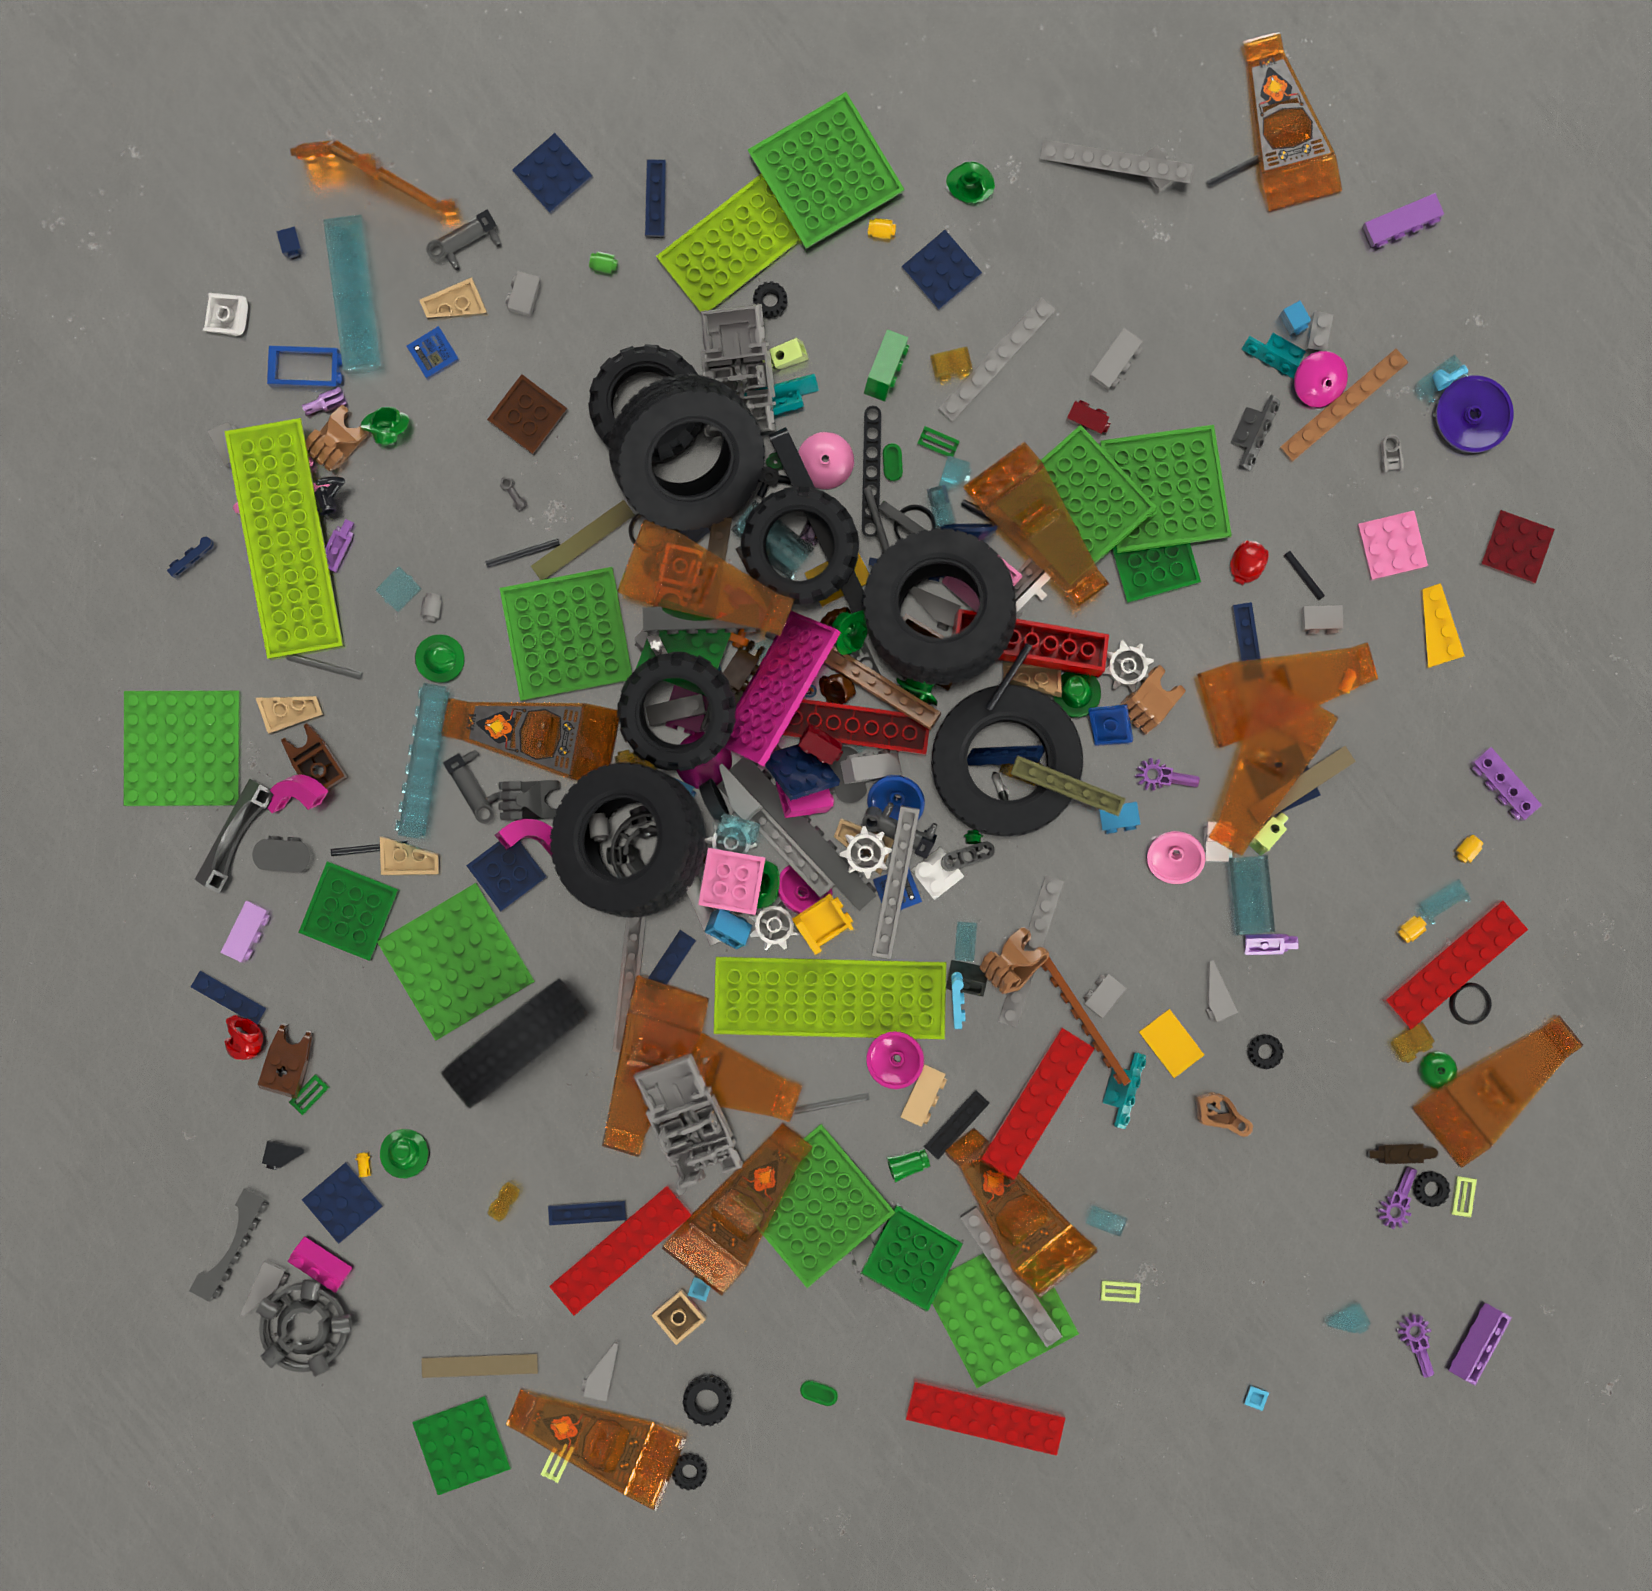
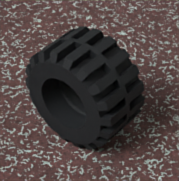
[682,1375,731,1427]

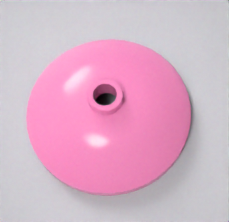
[798,432,854,489]
[1147,831,1205,884]

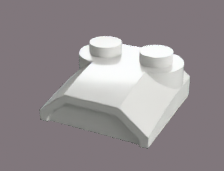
[203,293,248,336]
[911,847,964,900]

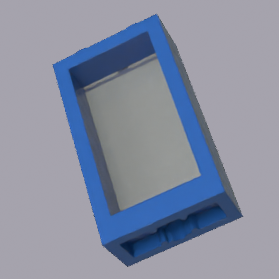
[267,346,343,389]

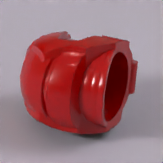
[1230,540,1269,585]
[224,1015,263,1060]

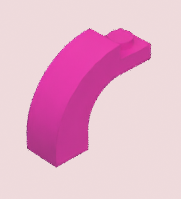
[267,775,328,813]
[495,819,553,856]

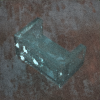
[715,813,761,845]
[954,922,977,961]

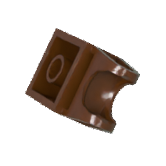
[281,723,347,790]
[257,1024,312,1099]

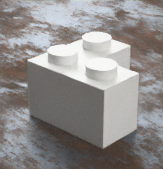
[1204,822,1235,862]

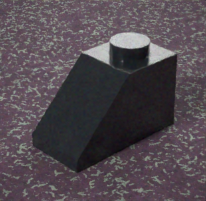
[262,1140,307,1170]

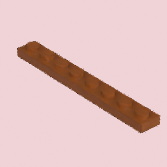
[1041,957,1131,1086]

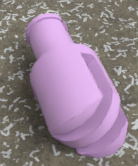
[302,387,347,416]

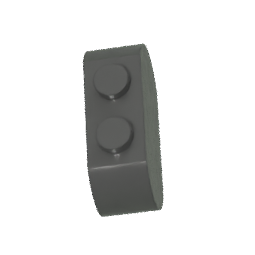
[829,746,867,804]
[252,836,313,873]

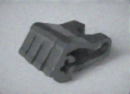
[498,780,560,821]

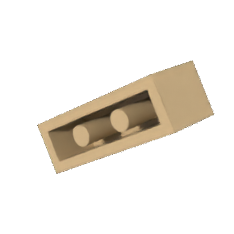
[900,1064,947,1127]

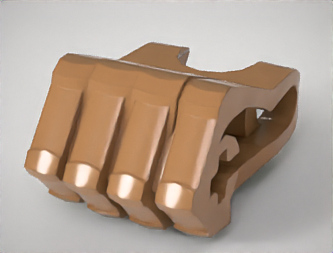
[305,405,369,471]
[1121,665,1186,734]
[980,927,1049,994]
[1196,1092,1253,1137]

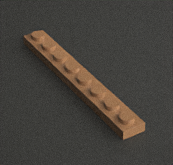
[1280,348,1409,462]
[824,645,941,730]

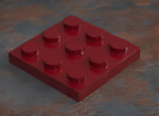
[1481,510,1555,584]

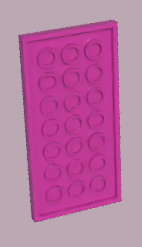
[723,611,841,766]

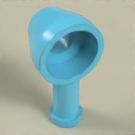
[1432,365,1468,391]

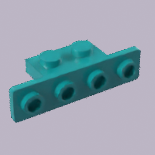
[1242,333,1306,379]
[744,374,819,415]
[1103,1052,1146,1129]

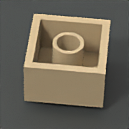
[651,1289,706,1345]

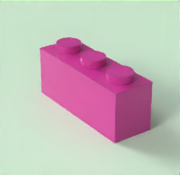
[287,1236,352,1293]

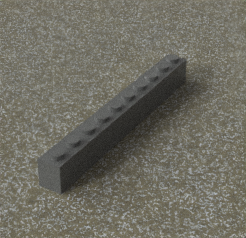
[729,757,877,911]

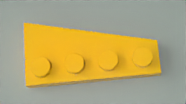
[1422,583,1465,668]

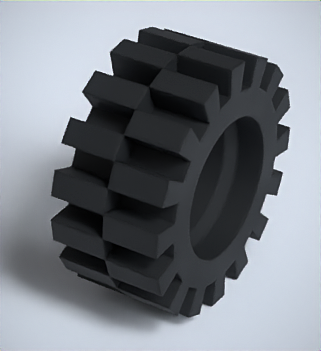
[753,281,787,318]
[1248,1034,1284,1069]
[1414,1171,1451,1207]
[672,1454,707,1491]

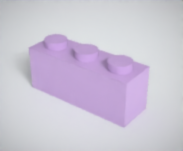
[221,901,270,963]

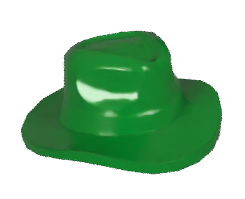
[946,161,995,203]
[361,407,409,445]
[832,611,868,655]
[415,634,464,683]
[1053,672,1101,717]
[896,677,938,706]
[757,861,780,908]
[380,1129,428,1179]

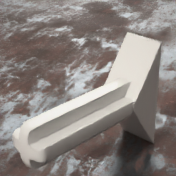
[647,635,668,656]

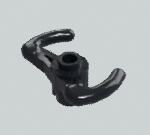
[314,476,345,515]

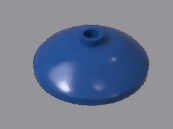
[867,775,925,820]

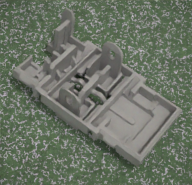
[701,304,776,437]
[633,1054,743,1195]

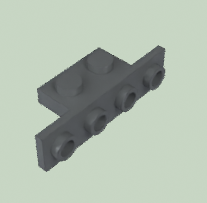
[1232,394,1280,471]

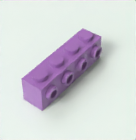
[1362,193,1444,248]
[1471,747,1542,821]
[1448,1303,1512,1385]

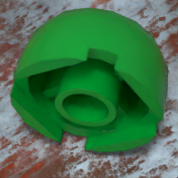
[1418,1051,1458,1089]

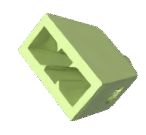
[762,338,809,370]
[1247,812,1289,856]

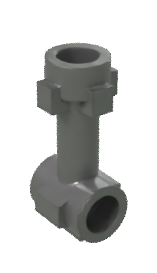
[499,476,528,511]

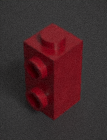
[1066,400,1111,436]
[798,724,843,765]

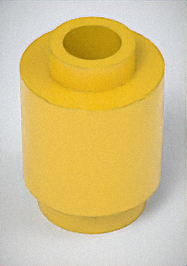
[868,218,896,239]
[1456,834,1484,863]
[1398,916,1427,944]

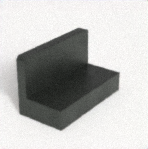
[946,960,987,996]

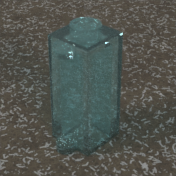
[1415,354,1468,403]
[1417,879,1471,924]

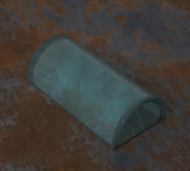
[731,500,814,578]
[1229,855,1275,935]

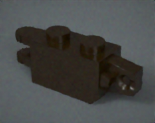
[723,640,765,695]
[1368,1143,1438,1164]

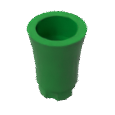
[887,1149,930,1183]

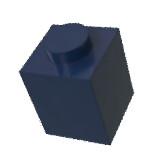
[276,226,303,258]

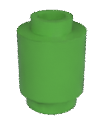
[589,252,618,274]

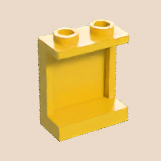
[792,894,854,955]

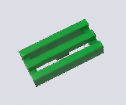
[917,426,960,459]
[289,1074,330,1115]

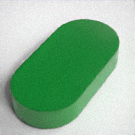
[883,443,903,482]
[800,1380,838,1406]

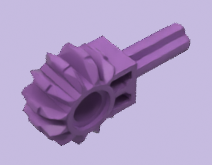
[1136,758,1200,791]
[1378,1167,1417,1229]
[1397,1314,1434,1378]

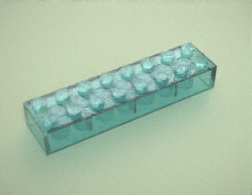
[323,214,384,374]
[395,683,450,840]

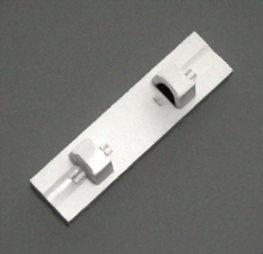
[1016,571,1051,619]

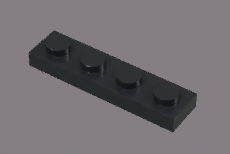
[924,1090,990,1160]

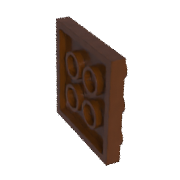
[487,374,568,454]

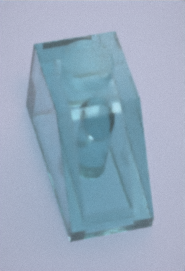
[936,456,972,495]
[927,485,956,527]
[1084,1204,1127,1236]
[1324,1302,1371,1334]

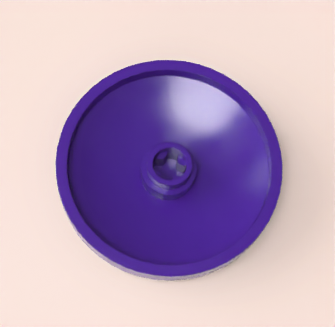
[1436,375,1514,453]

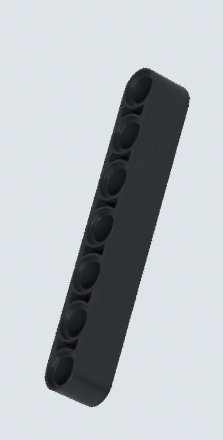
[862,406,881,539]

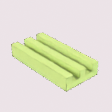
[1451,1176,1477,1217]
[1100,1280,1140,1303]
[541,1444,575,1483]

